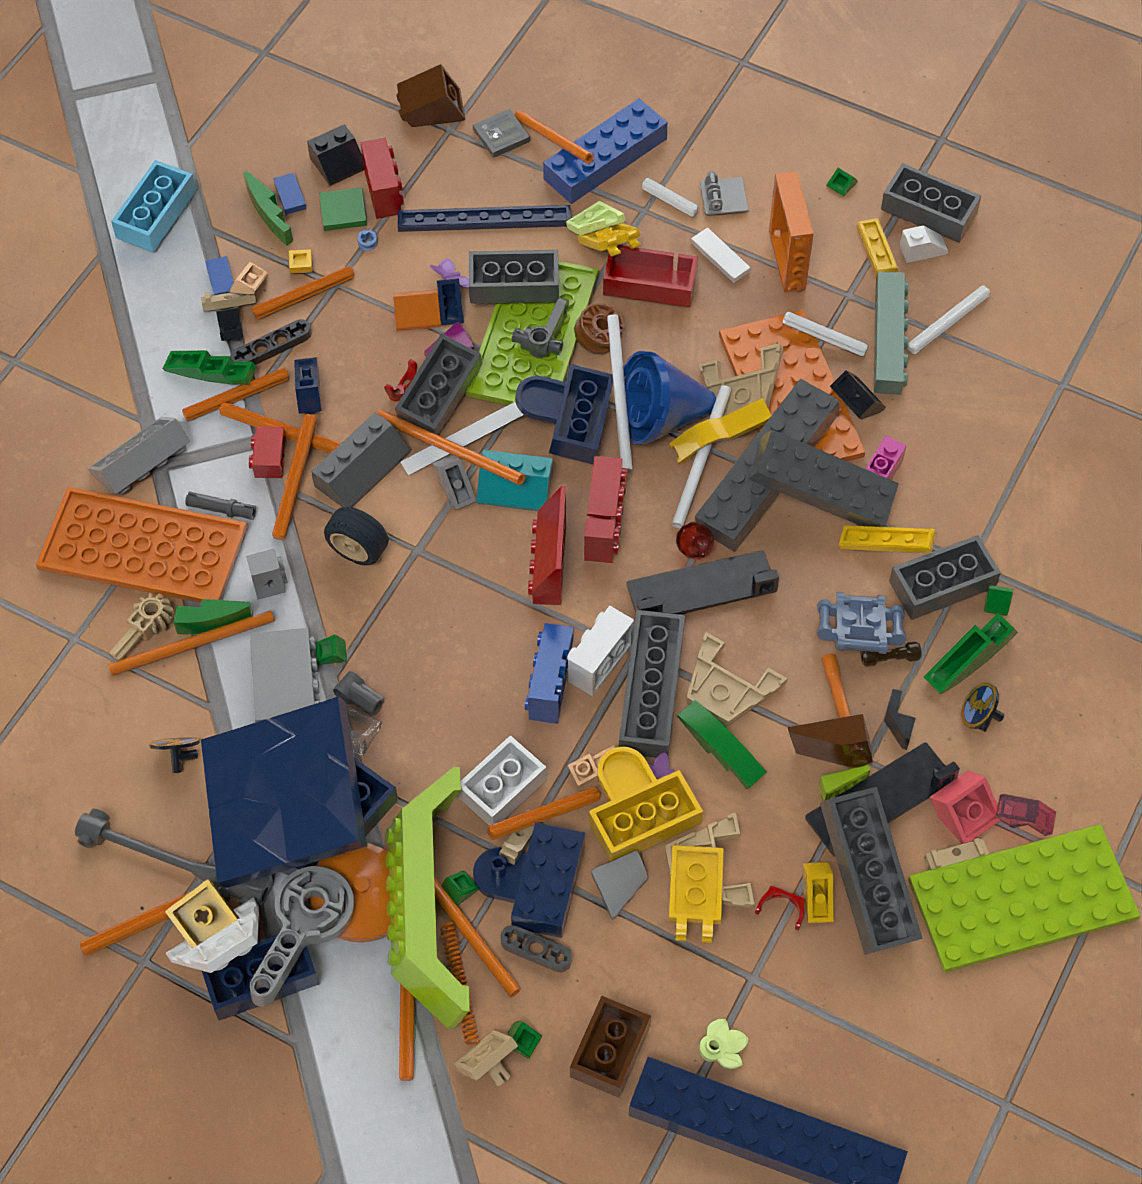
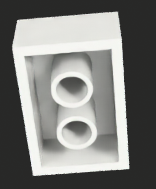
[567,606,634,697]
[458,735,547,825]

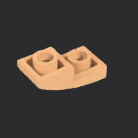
[568,745,615,787]

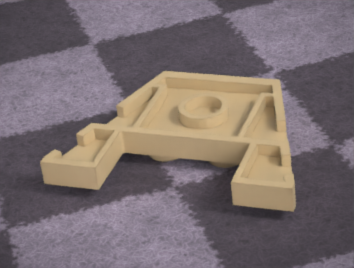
[698,343,783,417]
[686,632,787,726]
[665,813,755,909]

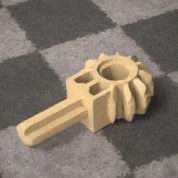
[110,593,174,661]

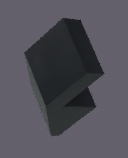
[216,306,244,341]
[884,689,916,750]

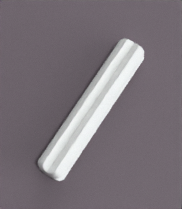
[642,178,698,217]

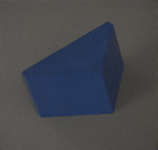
[437,278,464,325]

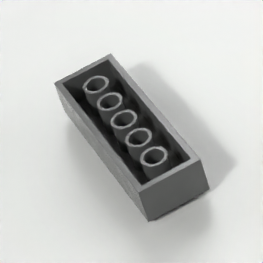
[748,430,899,527]
[619,610,685,758]
[820,787,923,955]

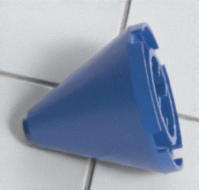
[623,351,716,444]

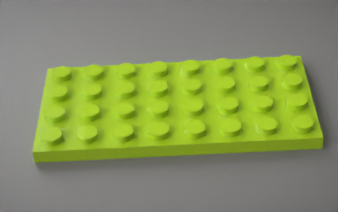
[466,261,599,405]
[908,824,1141,973]

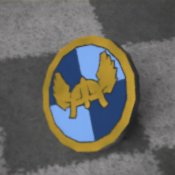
[961,683,1004,732]
[149,737,200,773]

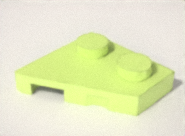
[566,201,626,236]

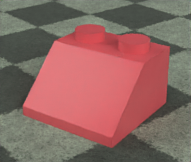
[930,771,1003,844]

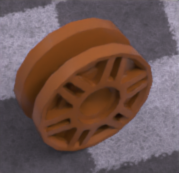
[574,303,625,354]

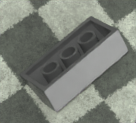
[311,412,411,507]

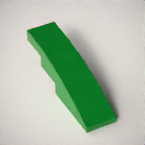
[244,170,293,246]
[162,350,257,385]
[677,700,767,789]

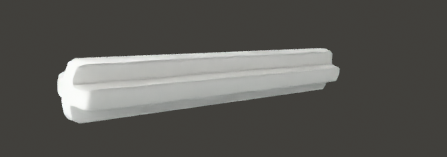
[783,312,868,356]

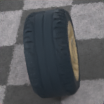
[324,507,389,565]

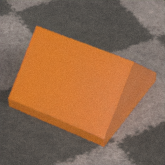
[393,289,441,331]

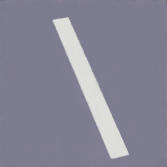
[400,402,524,475]

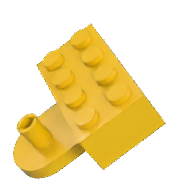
[589,747,703,862]

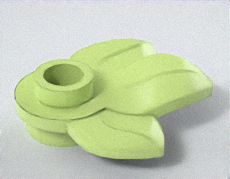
[699,1019,749,1069]

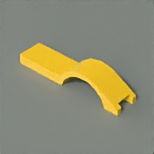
[669,398,772,465]

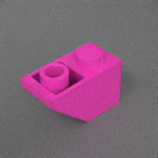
[865,436,906,479]

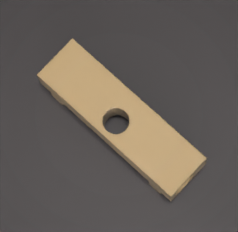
[201,292,256,312]
[499,810,543,865]
[924,838,989,870]

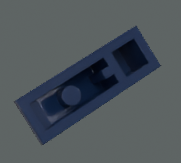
[294,357,322,415]

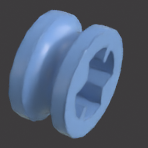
[357,229,377,251]

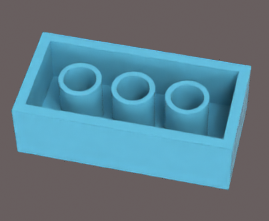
[111,160,196,252]

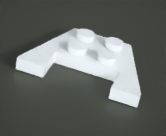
[166,898,259,973]

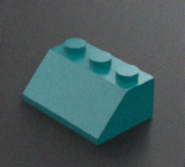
[476,450,553,511]

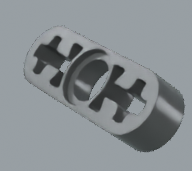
[501,925,572,972]

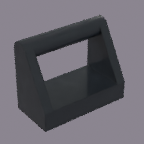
[830,370,886,419]

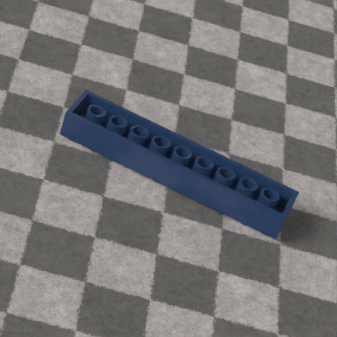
[629,1057,908,1184]

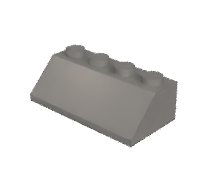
[87,417,190,494]

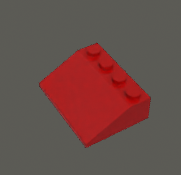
[528,486,566,605]

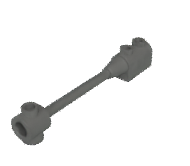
[75,808,274,907]

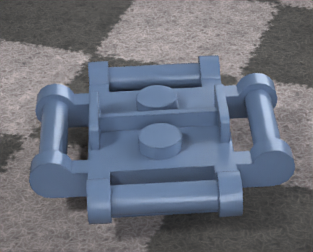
[817,592,906,654]

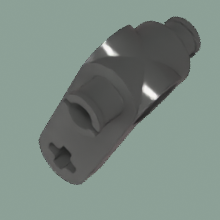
[512,298,569,358]

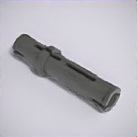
[185,491,257,520]

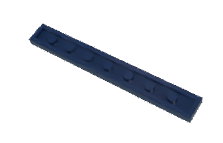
[398,205,571,232]

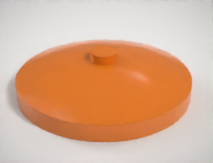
[308,844,390,943]

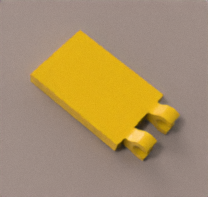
[577,223,641,256]
[669,845,724,943]

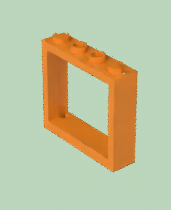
[769,171,814,292]

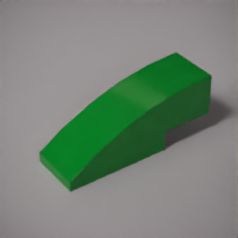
[174,599,253,634]

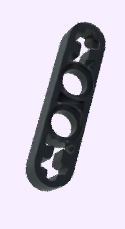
[230,319,311,365]

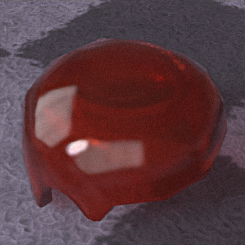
[676,522,714,560]

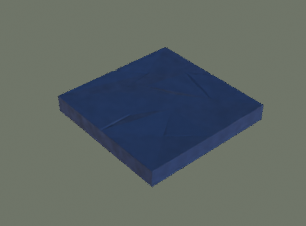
[201,697,367,888]

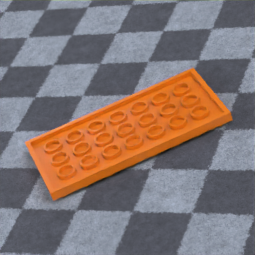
[719,310,865,461]
[36,487,247,603]

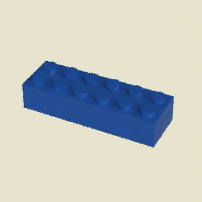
[543,98,668,204]

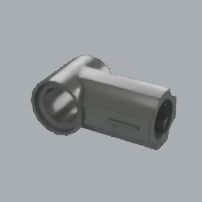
[333,671,385,717]

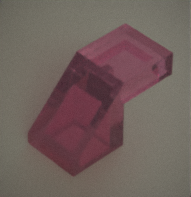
[996,794,1056,836]

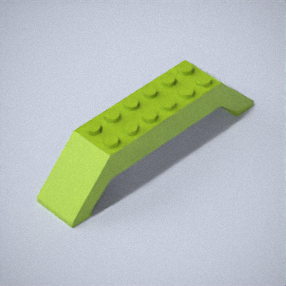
[385,767,470,1029]

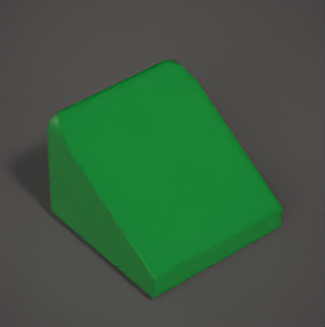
[826,167,858,197]
[984,585,1014,616]
[316,634,347,665]
[441,870,479,906]
[507,1021,542,1059]

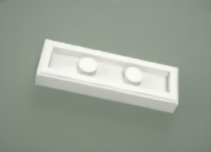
[691,228,751,283]

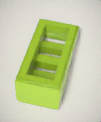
[818,765,870,802]

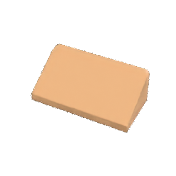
[229,262,269,294]

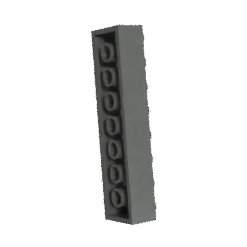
[695,378,839,552]

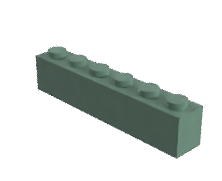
[874,271,909,395]

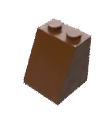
[396,64,466,127]

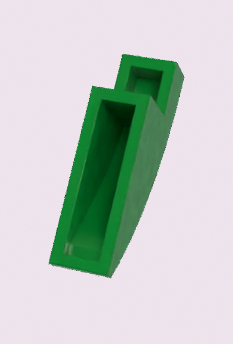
[924,613,1018,694]

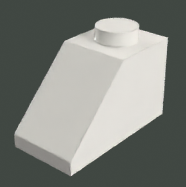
[899,226,948,263]

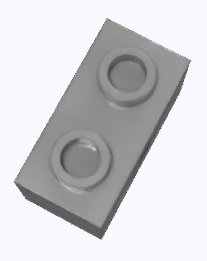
[246,549,288,600]

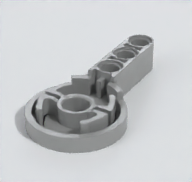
[250,866,354,1007]

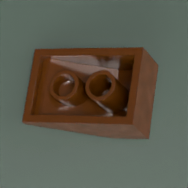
[788,714,874,767]

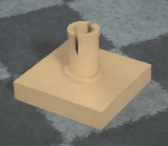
[453,1030,518,1086]

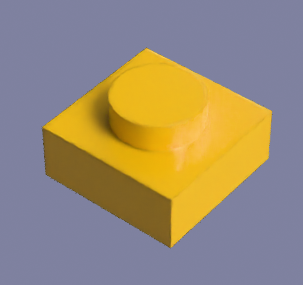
[289,249,312,274]

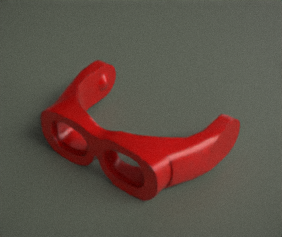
[384,359,417,402]
[755,886,806,931]

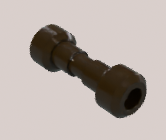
[861,641,921,667]

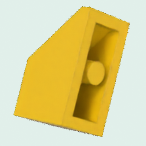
[803,862,834,923]

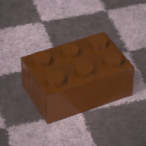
[570,996,651,1098]

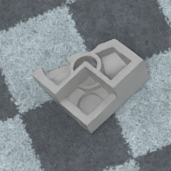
[591,850,648,920]

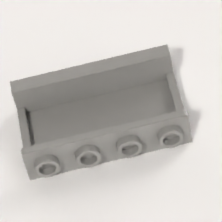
[250,628,320,722]

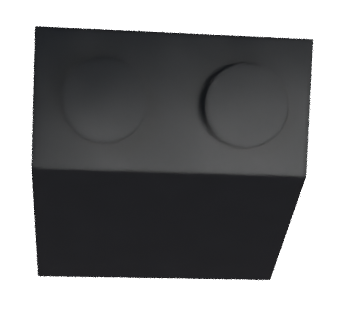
[307,124,364,186]

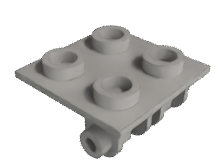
[700,171,748,215]

